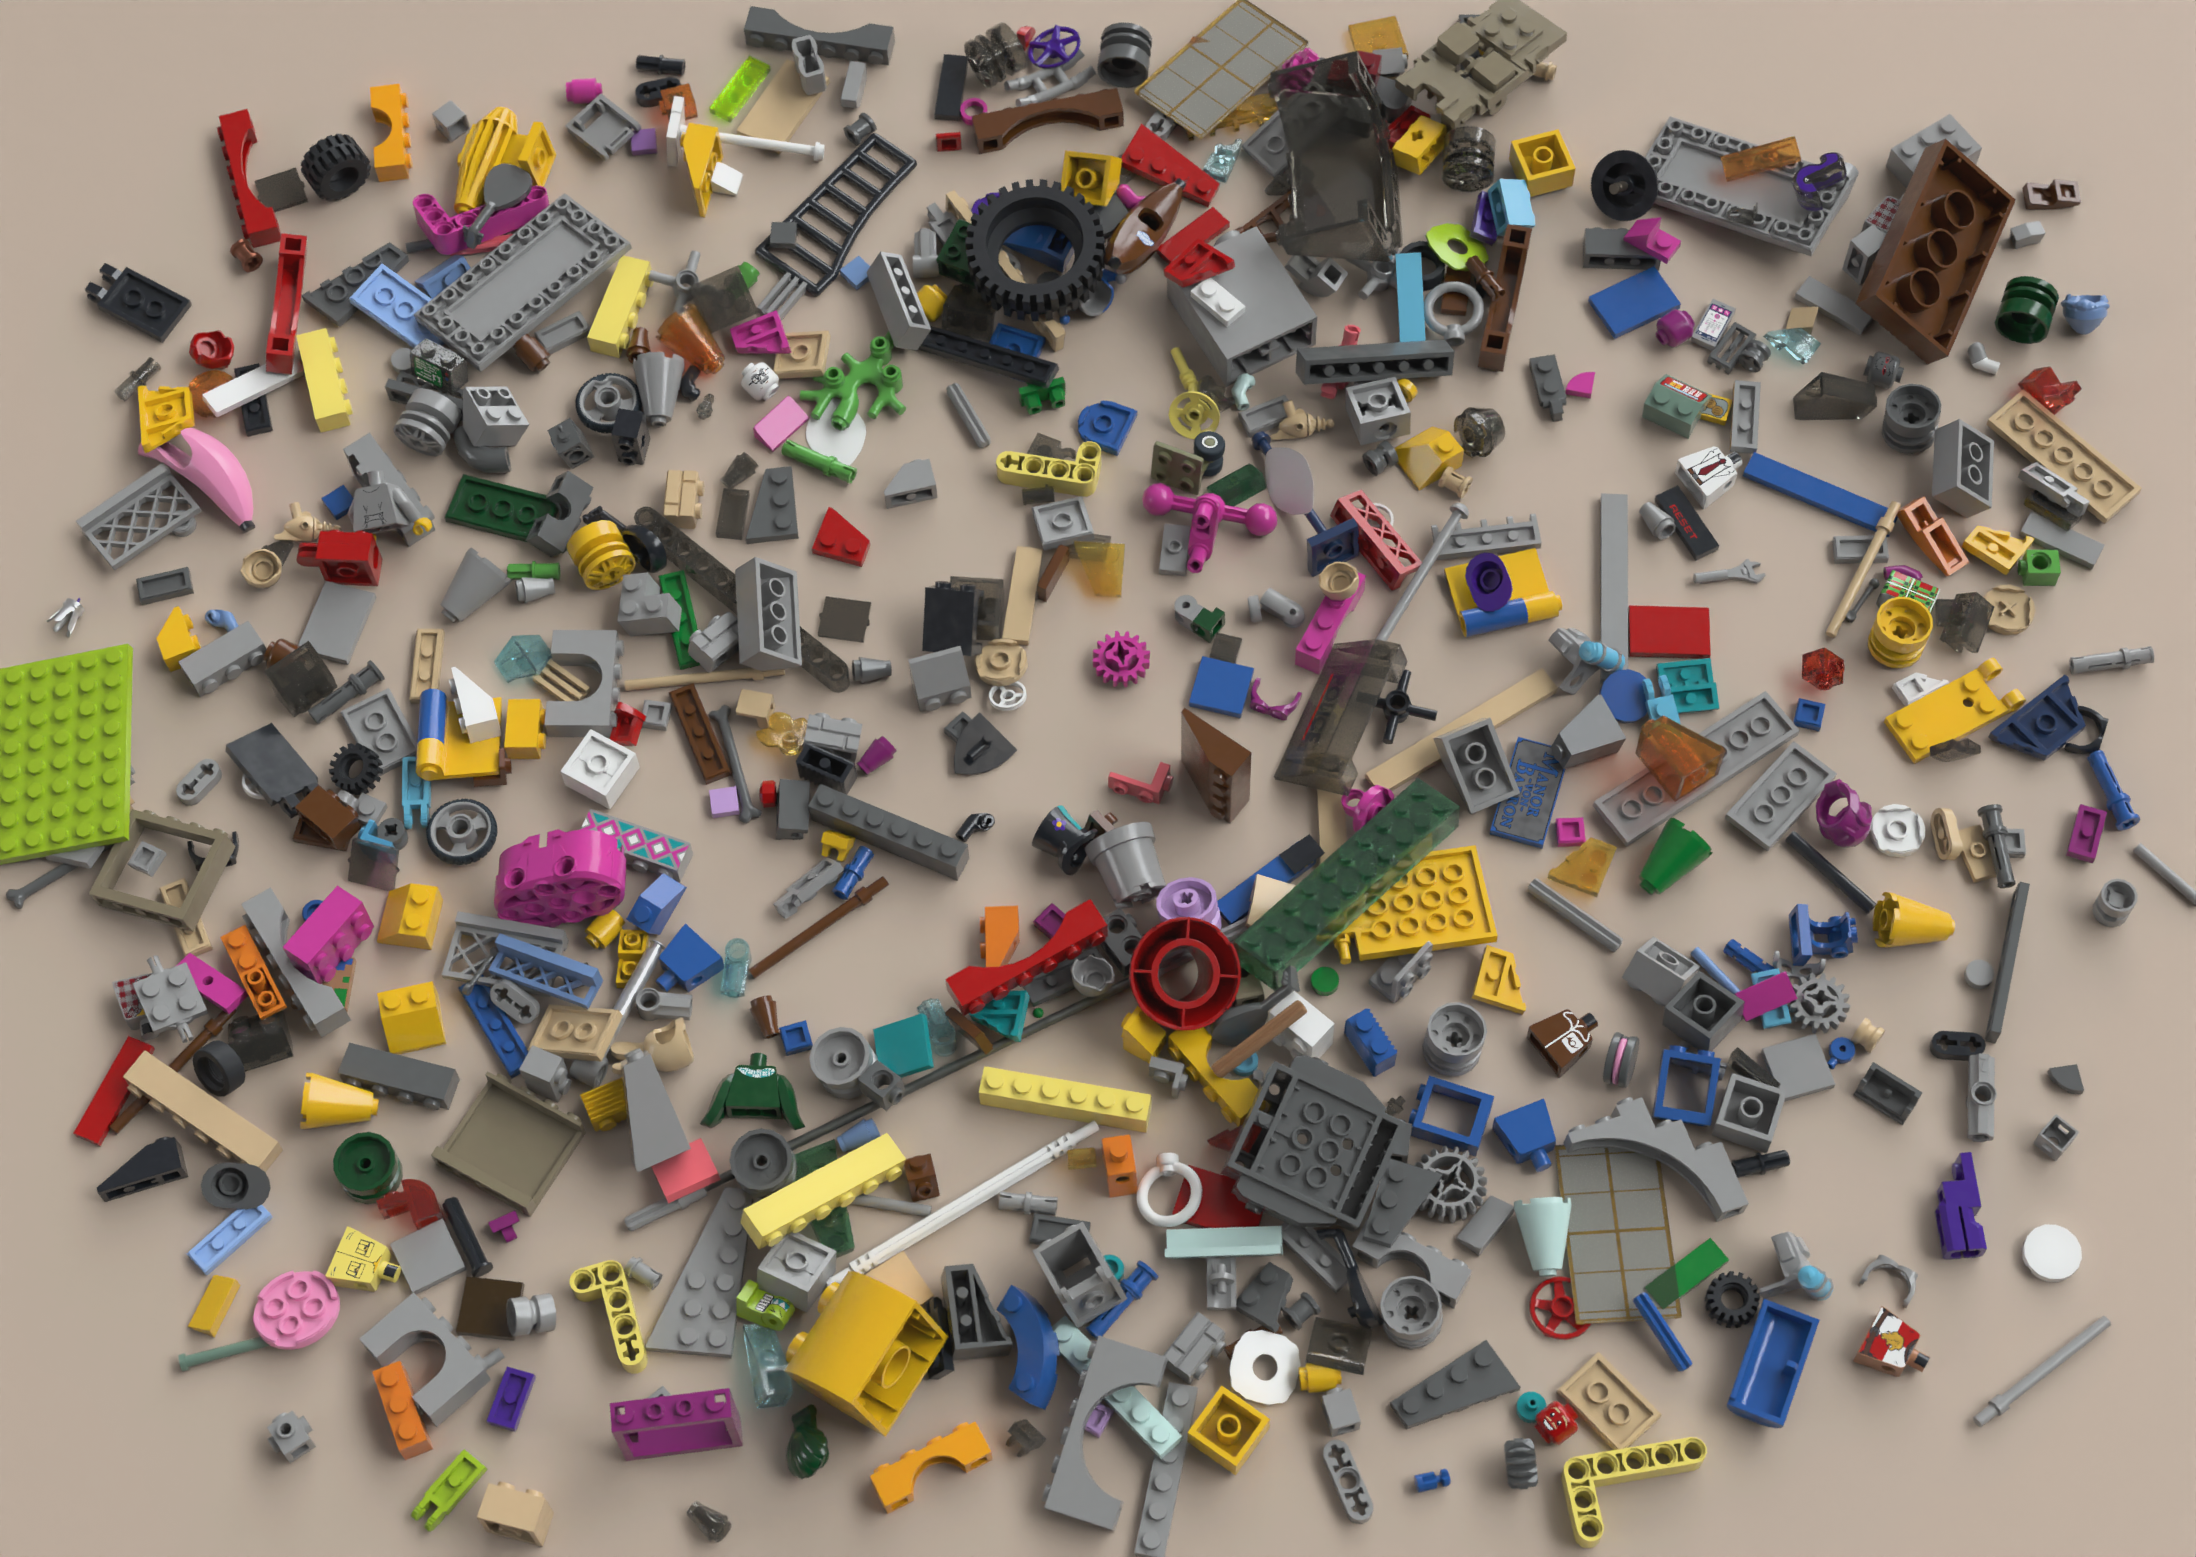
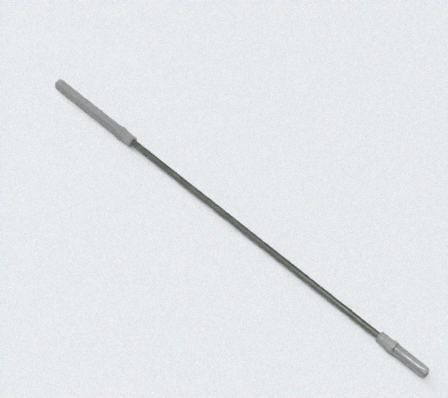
[624,917,1255,1231]

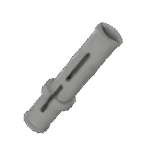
[2069,646,2154,674]

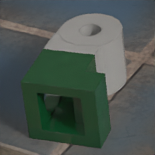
[1175,595,1225,643]

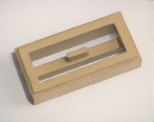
[532,659,591,701]

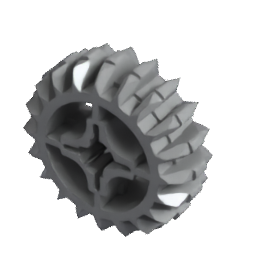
[1415,1146,1488,1223]

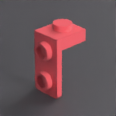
[1108,762,1174,804]

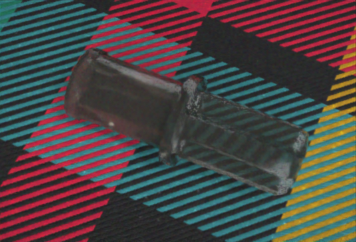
[115,357,161,401]

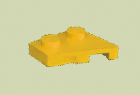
[1962,525,2034,575]
[1472,945,1526,1015]

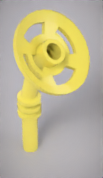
[1169,347,1220,439]

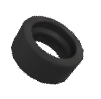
[1400,241,1445,291]
[193,1040,245,1097]

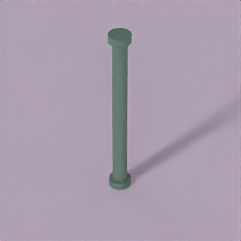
[179,1337,271,1371]

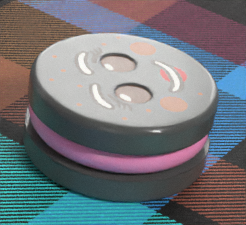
[1603,1032,1639,1088]

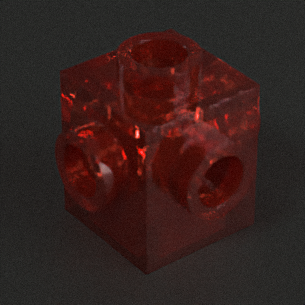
[1802,647,1845,690]

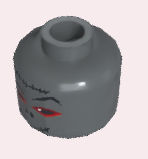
[1863,352,1904,389]

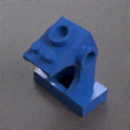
[1789,904,1858,966]

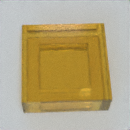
[1067,1147,1097,1170]

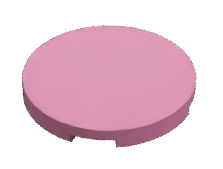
[252,1270,340,1350]

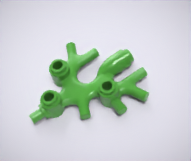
[800,330,906,431]

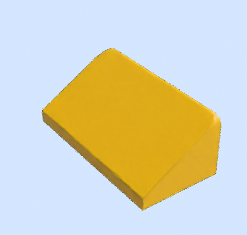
[188,1275,241,1337]

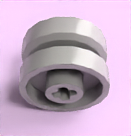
[809,1027,878,1099]

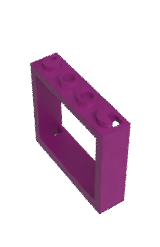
[610,1388,743,1461]

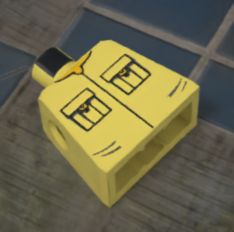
[325,1226,401,1292]

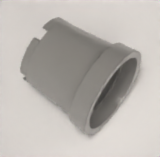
[1085,822,1166,909]

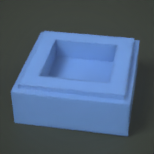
[840,256,870,290]

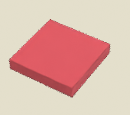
[651,1138,721,1203]

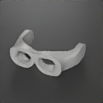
[1772,951,1826,981]
[1859,1254,1918,1308]

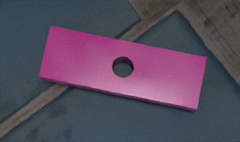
[176,953,249,1014]

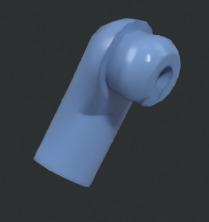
[205,609,239,633]

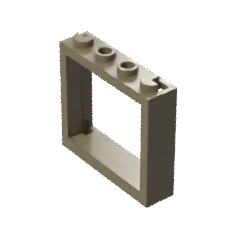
[89,809,235,932]

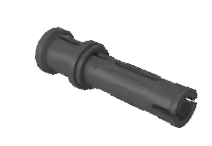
[308,660,385,724]
[1977,804,2016,889]

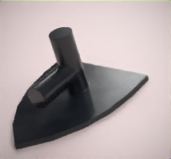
[954,712,1017,775]

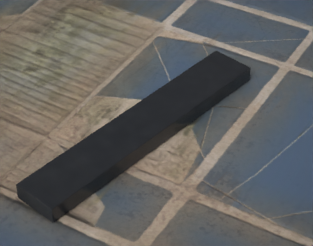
[918,325,1059,389]

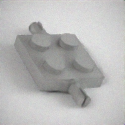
[133,955,208,1043]

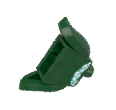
[700,1053,805,1130]

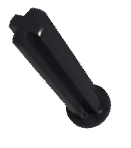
[442,1197,493,1277]

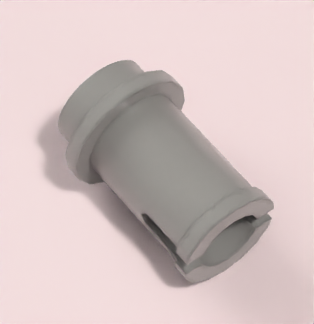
[624,1257,663,1290]

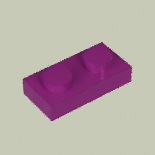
[2066,804,2107,864]

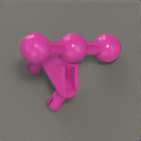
[1142,483,1277,573]

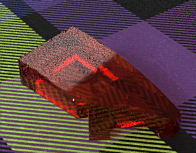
[1207,1124,1261,1153]

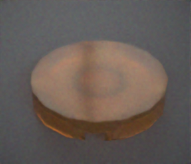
[188,370,233,418]

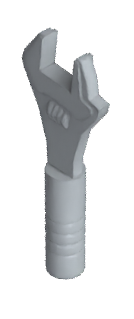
[1693,559,1765,584]

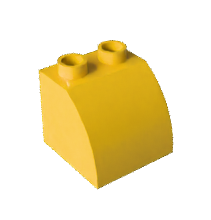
[785,1271,948,1437]

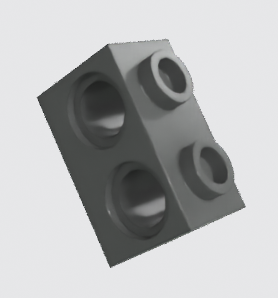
[1100,908,1145,977]

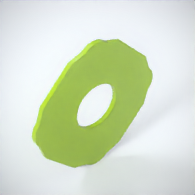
[1425,223,1489,271]

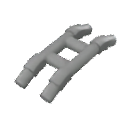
[1004,48,1097,107]

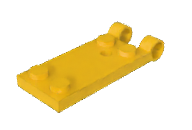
[1884,658,2026,764]

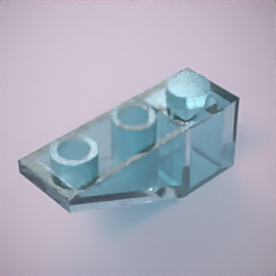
[743,1324,793,1409]

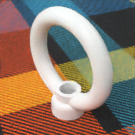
[1136,1153,1202,1227]

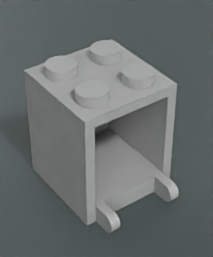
[1033,1221,1128,1328]

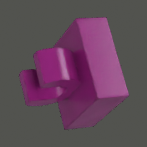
[488,1211,520,1243]

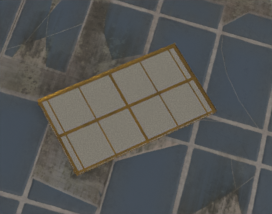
[1134,0,1309,139]
[1554,1145,1682,1325]

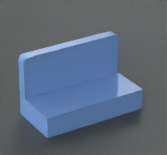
[414,255,471,299]

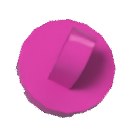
[1341,785,1395,839]

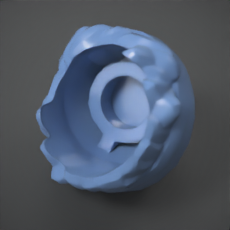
[2061,294,2110,335]

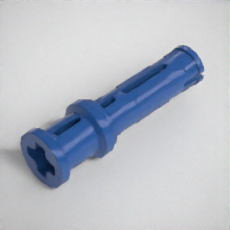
[2087,750,2140,830]
[1086,1260,1158,1340]

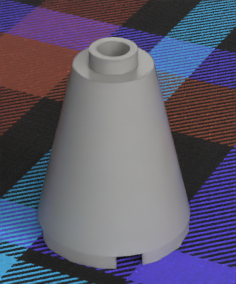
[633,352,685,427]
[441,548,512,622]

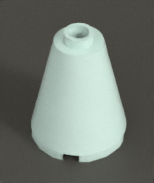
[1514,1197,1572,1277]

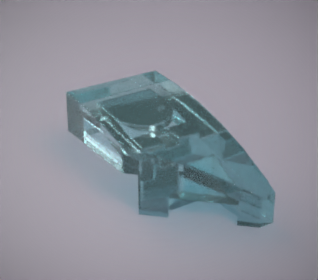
[1203,139,1243,183]
[1763,328,1821,364]

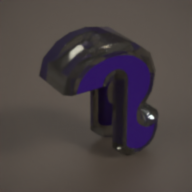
[1792,152,1847,211]

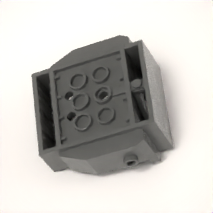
[1221,1055,1406,1232]

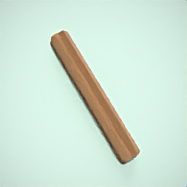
[1211,1000,1307,1078]

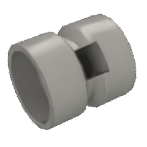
[2092,879,2138,927]
[506,1293,556,1336]

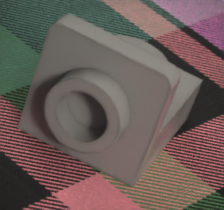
[1149,1056,1188,1098]

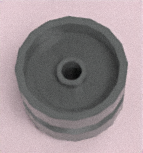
[729,1128,798,1199]

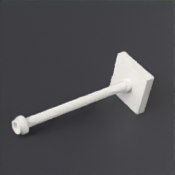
[666,96,825,167]

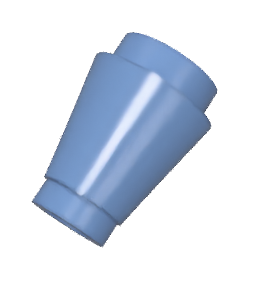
[837,1118,880,1153]

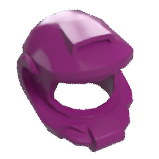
[1815,779,1872,848]

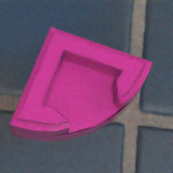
[1565,372,1595,399]

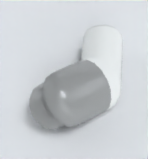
[1968,342,2000,375]

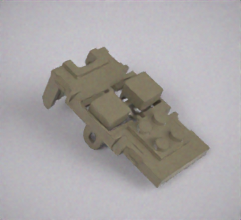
[1395,0,1567,151]

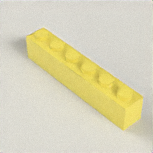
[979,1066,1152,1133]
[740,1133,906,1249]

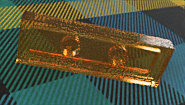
[1721,136,1801,182]

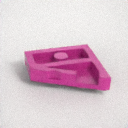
[730,310,792,354]

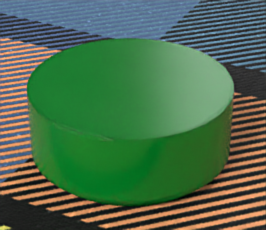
[1311,967,1339,996]

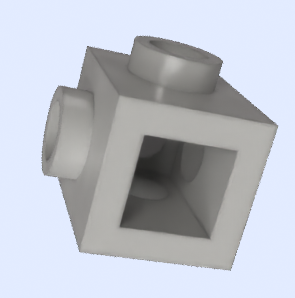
[267,1410,316,1463]

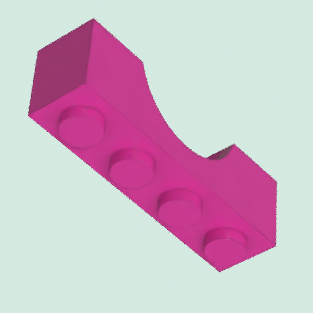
[1295,572,1366,675]

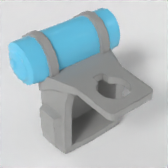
[1548,628,1625,695]
[1759,1232,1834,1300]

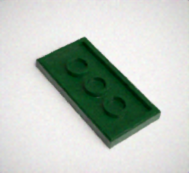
[445,474,559,543]

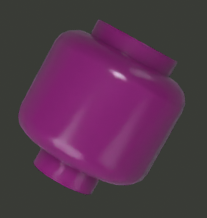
[1655,309,1695,348]

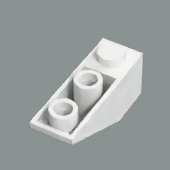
[449,667,502,743]

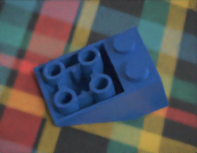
[1003,225,1074,273]

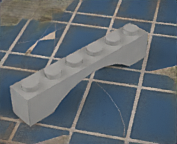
[242,887,351,1037]

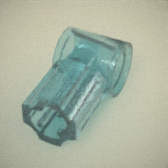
[720,938,752,998]
[916,998,957,1057]

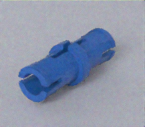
[832,846,874,900]

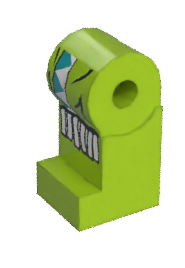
[736,1280,795,1331]

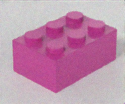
[283,885,374,984]

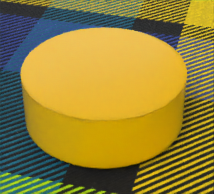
[1397,378,1418,402]

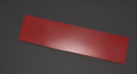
[74,1036,155,1147]

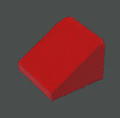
[936,132,962,152]

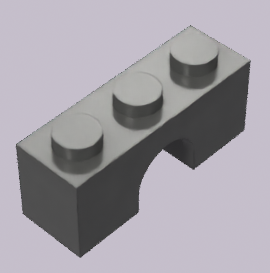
[526,471,594,557]

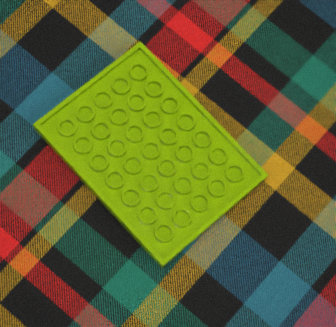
[0,644,133,865]

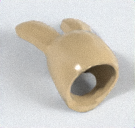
[611,1018,694,1076]

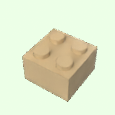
[477,1482,554,1547]

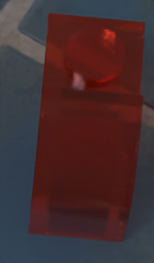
[2018,366,2082,415]
[376,1179,445,1230]

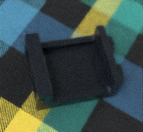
[922,581,984,656]

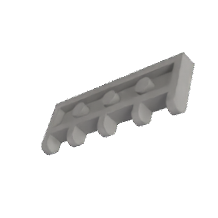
[1431,514,1542,560]

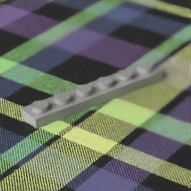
[1134,1382,1198,1557]

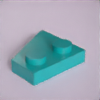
[969,990,1030,1042]

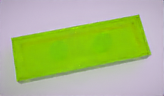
[709,55,771,123]

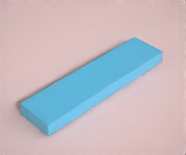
[1395,253,1426,342]

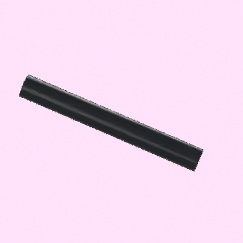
[1785,831,1876,914]

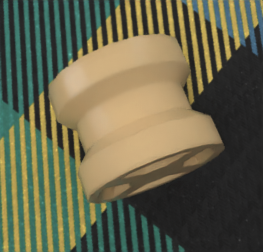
[1851,1018,1885,1053]

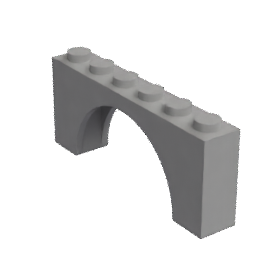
[1042,1336,1168,1531]

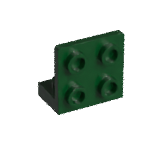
[936,219,975,288]

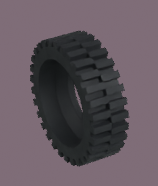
[965,179,1105,321]

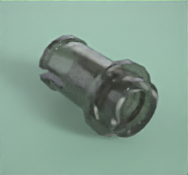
[1022,484,1055,505]

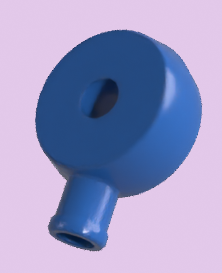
[1827,1037,1855,1069]

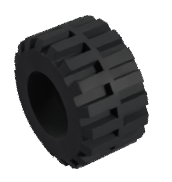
[301,134,371,201]

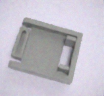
[565,94,642,161]

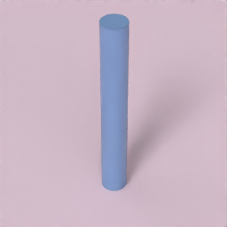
[1690,947,1741,994]

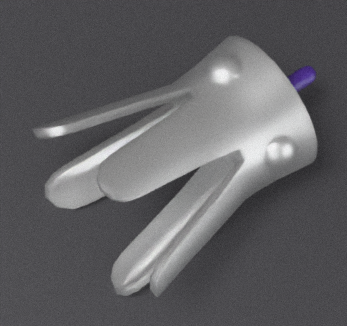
[47,598,85,637]

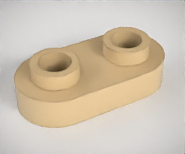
[1930,808,1963,860]

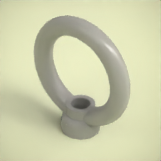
[1424,281,1484,346]

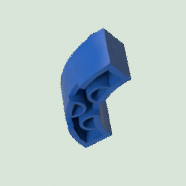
[996,1285,1060,1410]

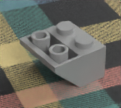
[463,387,529,447]

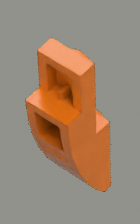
[220,925,287,1020]

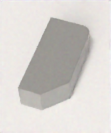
[841,61,867,108]

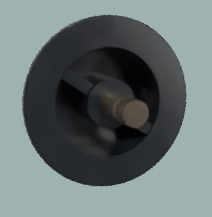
[1591,150,1659,221]

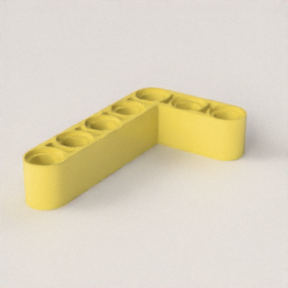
[1561,1437,1707,1548]

